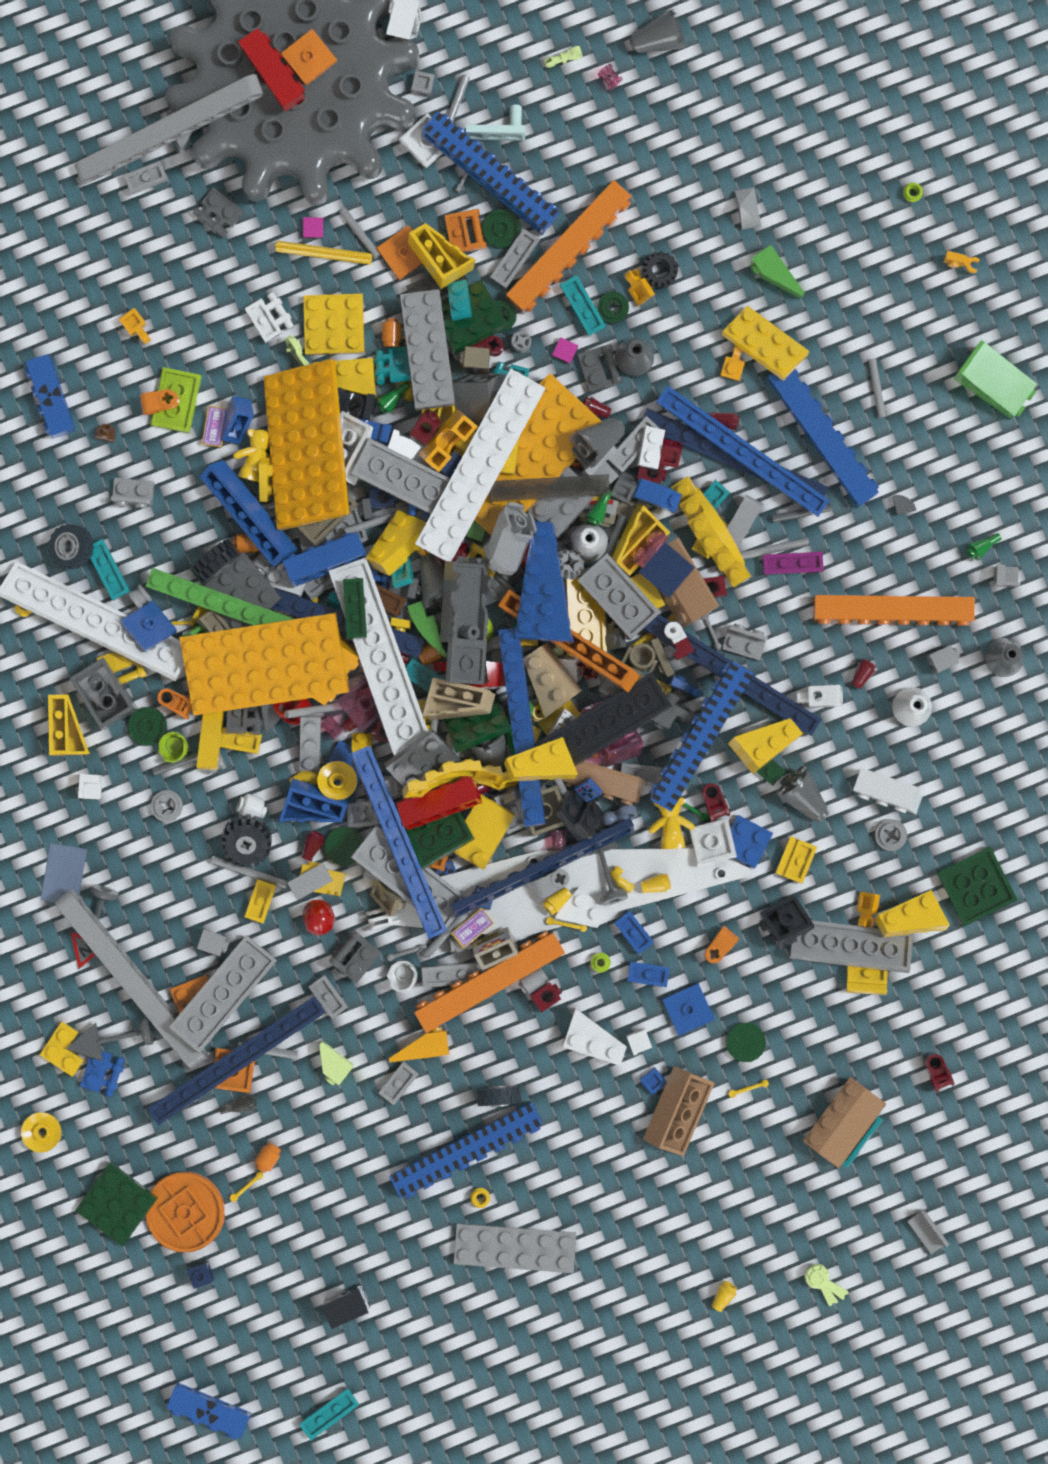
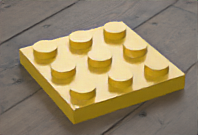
[303,294,365,355]

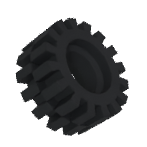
[642,251,678,289]

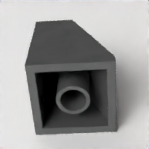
[452,373,506,432]

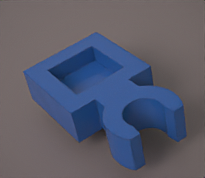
[666,675,703,698]

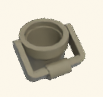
[622,643,658,678]

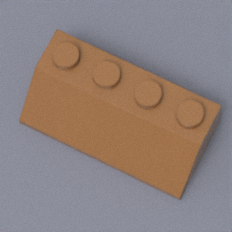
[642,538,719,629]
[562,761,645,806]
[643,1066,715,1156]
[803,1077,886,1168]

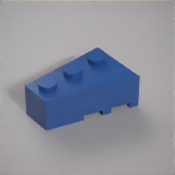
[279,778,349,822]

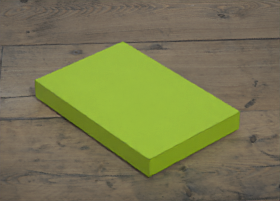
[151,367,202,434]

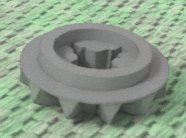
[558,548,585,580]
[151,790,183,822]
[875,819,907,851]

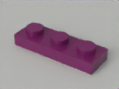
[763,552,824,575]

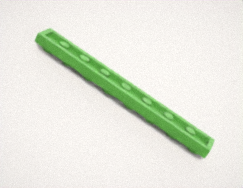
[146,568,294,625]

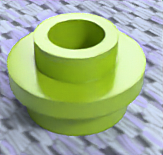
[903,182,923,202]
[591,953,611,973]

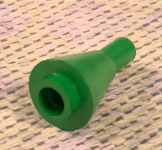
[377,382,410,414]
[585,490,612,527]
[967,533,1002,561]

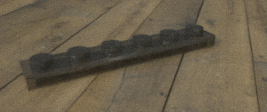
[490,474,610,502]

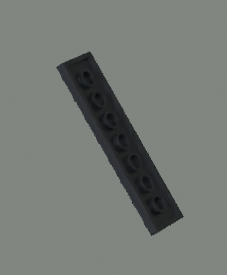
[535,672,673,787]

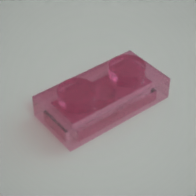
[632,531,669,568]

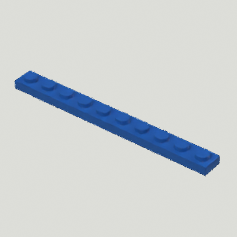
[656,386,830,518]
[498,627,546,827]
[350,746,447,939]

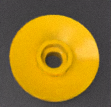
[317,761,357,800]
[21,1112,61,1153]

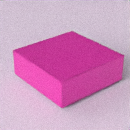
[303,217,324,238]
[552,337,578,364]

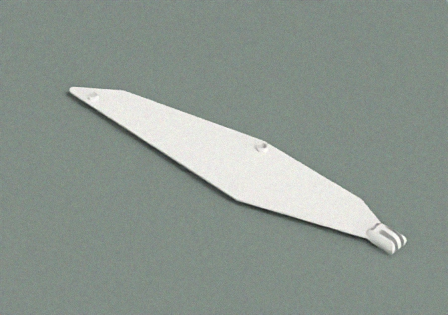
[366,848,751,938]

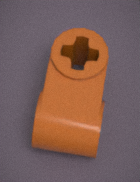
[139,389,179,415]
[158,688,192,720]
[704,926,740,963]

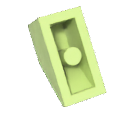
[319,1041,354,1085]

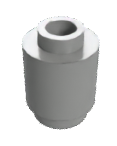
[518,968,549,995]

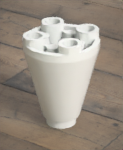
[569,523,608,562]
[892,687,932,727]

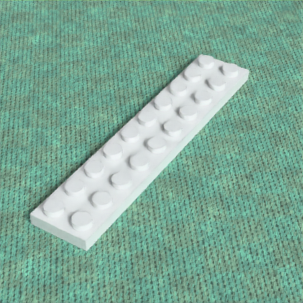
[415,369,546,561]
[329,558,428,756]
[0,561,184,681]

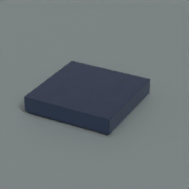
[639,542,695,598]

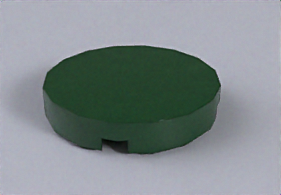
[482,209,521,249]
[128,707,168,746]
[325,827,363,866]
[726,1023,766,1062]

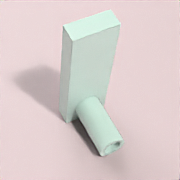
[466,105,525,141]

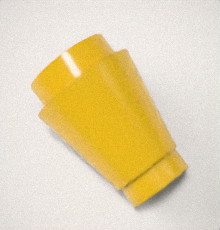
[641,873,671,893]
[542,887,572,916]
[711,1280,737,1312]

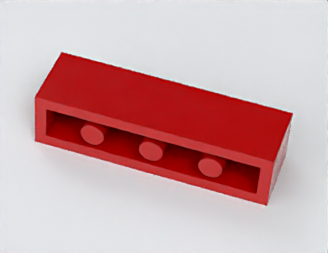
[238,28,305,112]
[397,776,483,830]

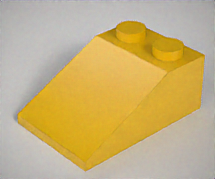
[454,794,516,870]

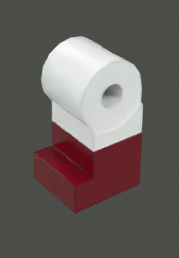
[664,622,694,661]

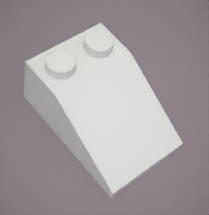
[340,411,373,486]

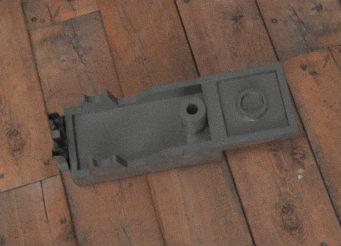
[440,556,494,685]
[598,674,699,729]

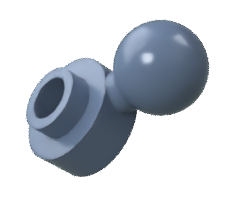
[602,804,638,827]

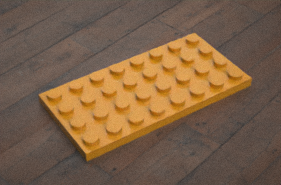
[263,359,349,530]
[474,373,602,536]
[179,612,349,716]

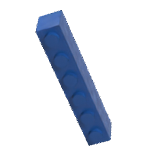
[200,460,297,566]

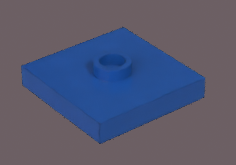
[120,601,177,652]
[662,983,715,1036]

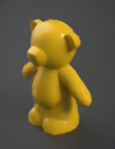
[233,429,271,483]
[648,797,695,849]

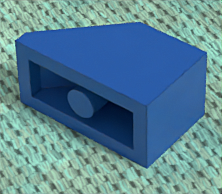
[221,396,254,444]
[633,478,682,513]

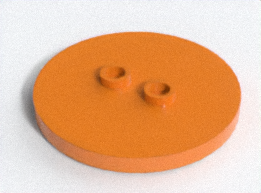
[146,1171,225,1252]

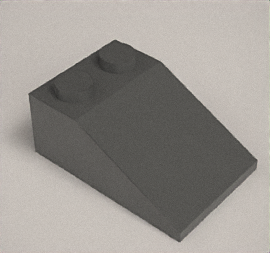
[69,657,138,730]

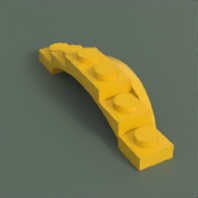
[671,476,752,588]
[402,759,519,798]

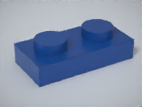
[614,911,654,955]
[627,961,670,987]

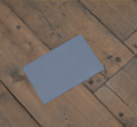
[41,843,87,902]

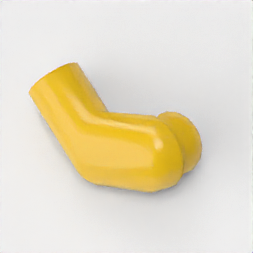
[610,866,634,893]

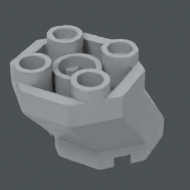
[483,502,537,575]

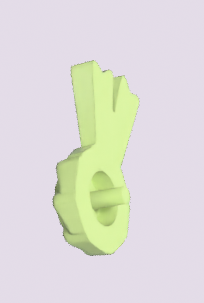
[285,335,309,367]
[805,1264,849,1306]

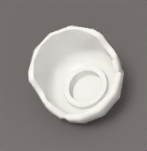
[387,961,417,992]

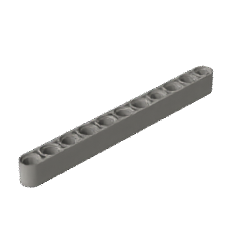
[74,74,263,184]
[55,889,209,1070]

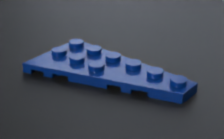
[515,521,574,643]

